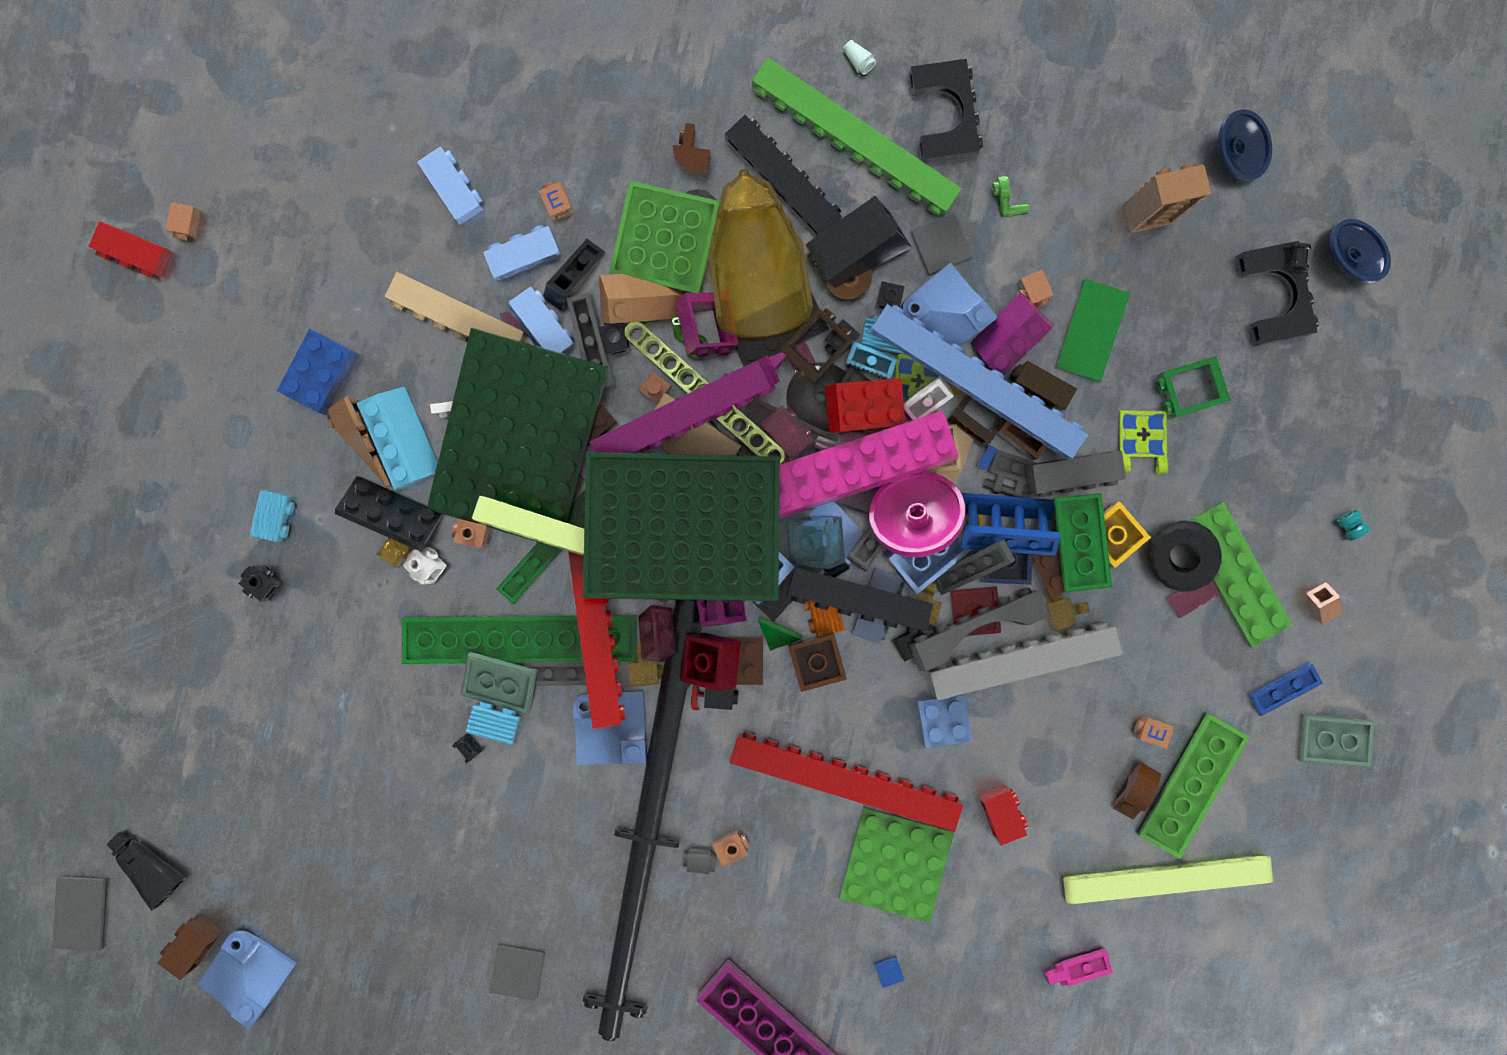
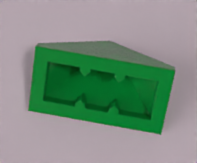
[758,616,803,651]

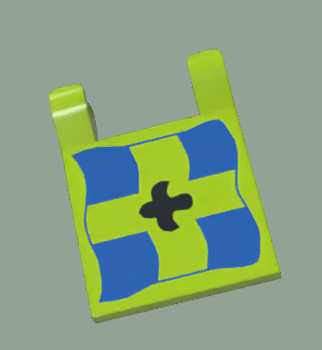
[895,354,939,415]
[1119,410,1168,475]

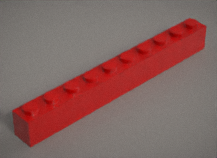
[729,732,963,832]

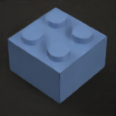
[916,694,972,749]

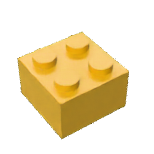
[1104,502,1151,568]

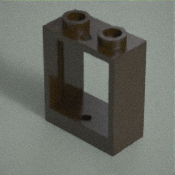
[780,308,855,383]
[1009,361,1077,412]
[947,394,1007,448]

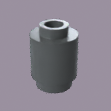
[682,848,717,874]

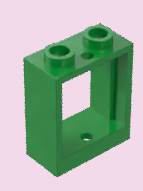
[1156,356,1231,419]

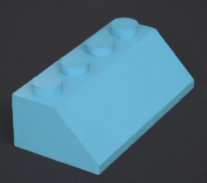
[357,387,438,491]

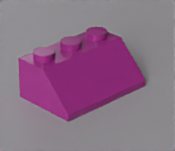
[971,292,1054,375]

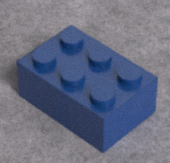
[277,328,358,415]

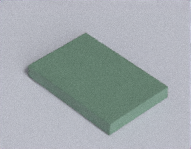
[461,652,538,714]
[1299,714,1375,768]

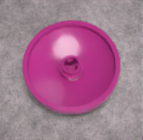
[869,471,966,557]

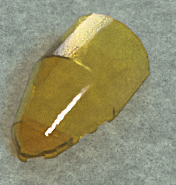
[708,169,813,338]

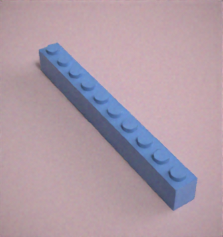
[871,304,1088,461]

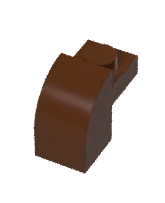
[673,123,711,178]
[1113,762,1161,819]

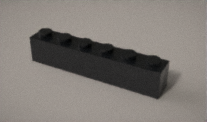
[725,115,842,236]
[787,567,934,634]

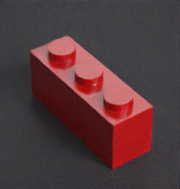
[88,221,172,278]

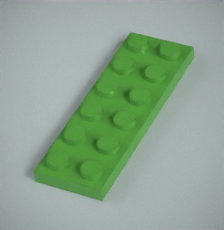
[1190,503,1293,648]
[1137,713,1250,859]

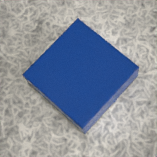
[975,445,997,470]
[875,956,905,988]

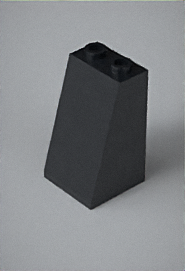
[805,196,912,288]

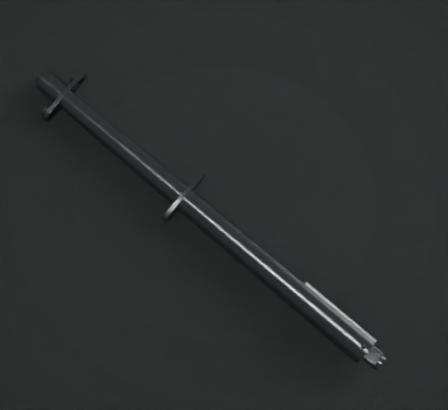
[583,600,707,1041]

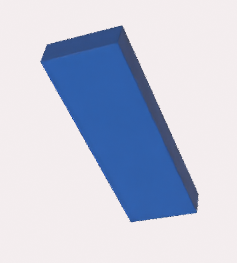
[1248,662,1323,716]

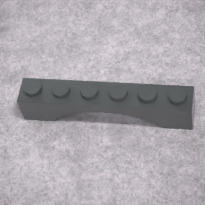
[908,587,1050,671]

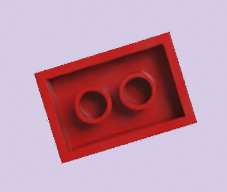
[825,378,906,433]

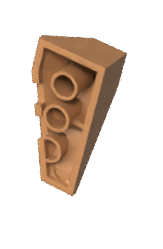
[599,274,686,323]
[327,396,393,487]

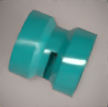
[1337,509,1370,541]

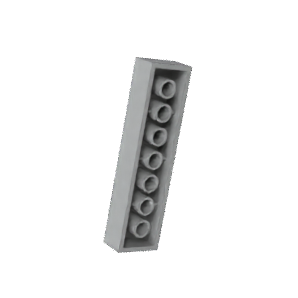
[926,622,1123,700]

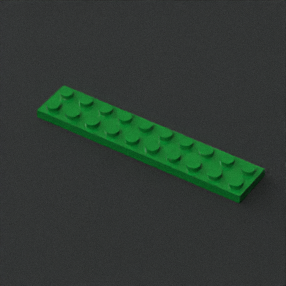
[402,615,637,664]

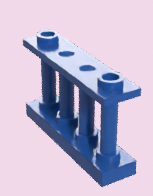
[961,493,1060,556]

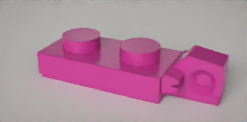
[1044,948,1113,987]

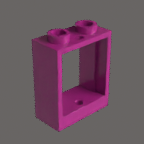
[675,292,739,358]
[697,600,746,627]

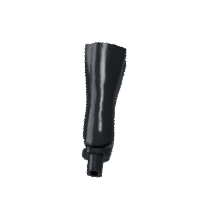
[107,831,186,911]

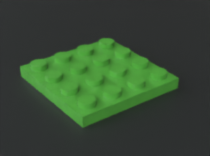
[609,181,721,293]
[839,807,954,923]

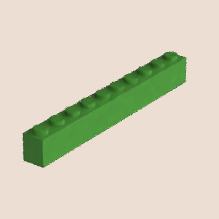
[752,57,962,216]

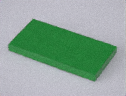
[1055,279,1130,382]
[1053,493,1112,592]

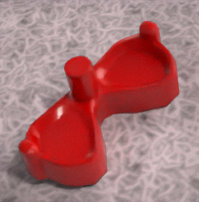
[691,685,704,711]

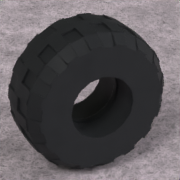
[1149,520,1222,592]

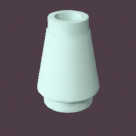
[843,40,876,75]

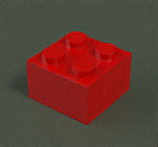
[978,784,1029,845]

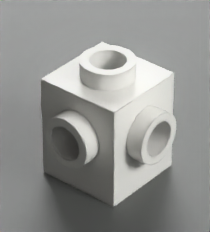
[403,547,447,584]

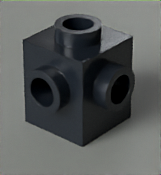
[238,565,281,602]

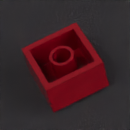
[681,632,741,691]

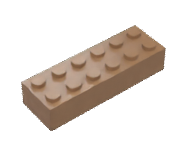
[1123,163,1211,233]

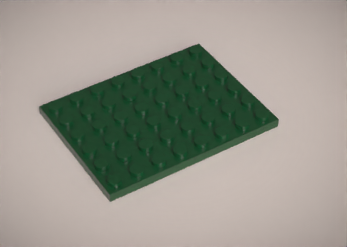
[427,328,609,549]
[583,452,780,602]

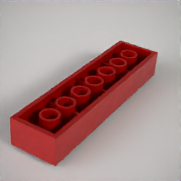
[568,551,625,730]

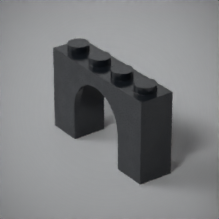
[909,58,983,164]
[1237,241,1319,346]

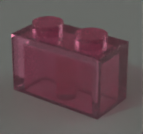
[760,405,813,460]
[638,605,675,662]

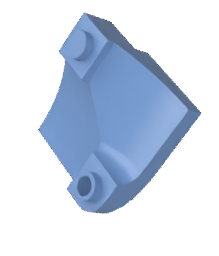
[901,263,998,346]
[573,690,647,765]
[197,931,297,1029]

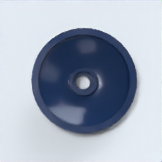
[1218,109,1272,181]
[1330,219,1391,283]

